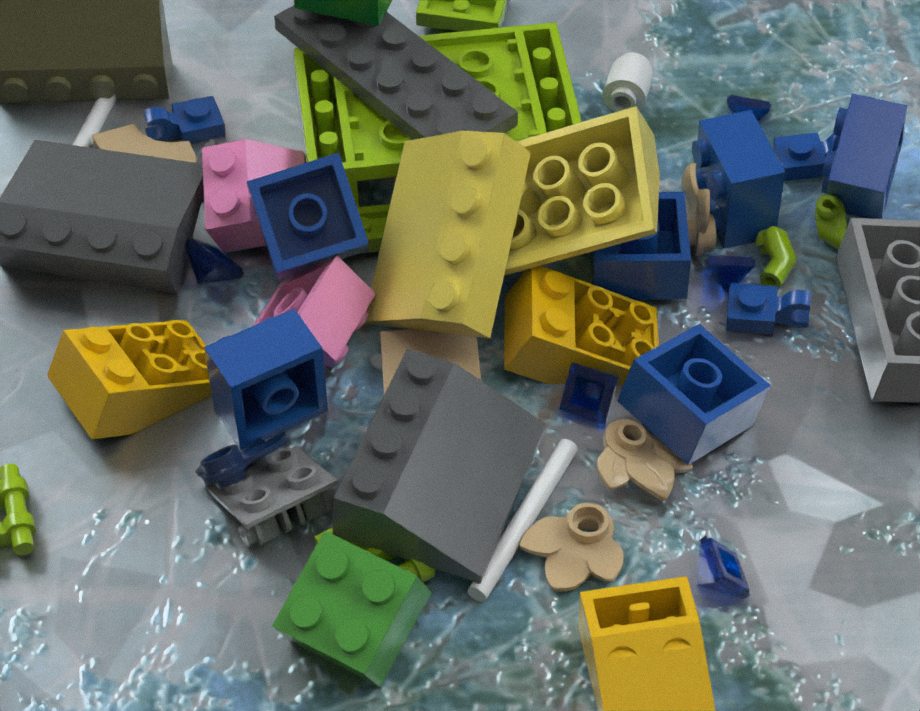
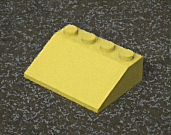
[504,106,660,276]
[365,131,531,338]

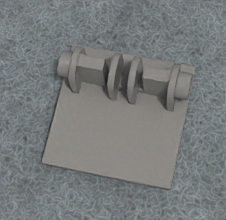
[207,446,339,546]

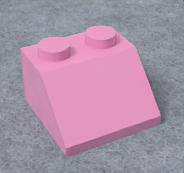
[202,139,307,253]
[253,255,376,368]

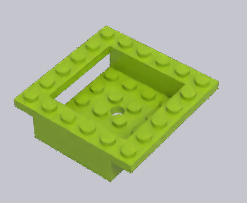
[293,22,582,253]

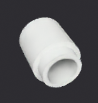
[603,52,653,112]

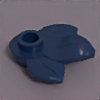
[195,432,288,489]

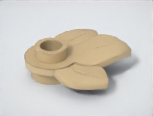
[681,163,716,257]
[596,419,693,501]
[520,503,624,592]

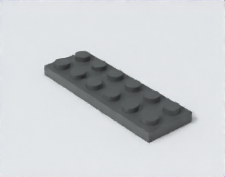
[274,5,518,140]

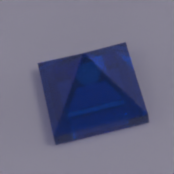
[726,95,773,125]
[185,238,244,284]
[704,255,755,295]
[559,362,619,424]
[697,536,750,599]

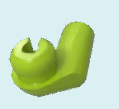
[815,194,848,250]
[756,226,797,289]

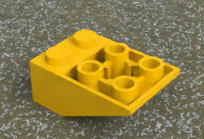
[504,266,659,385]
[47,320,212,439]
[578,576,716,711]

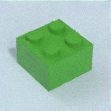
[272,531,432,688]

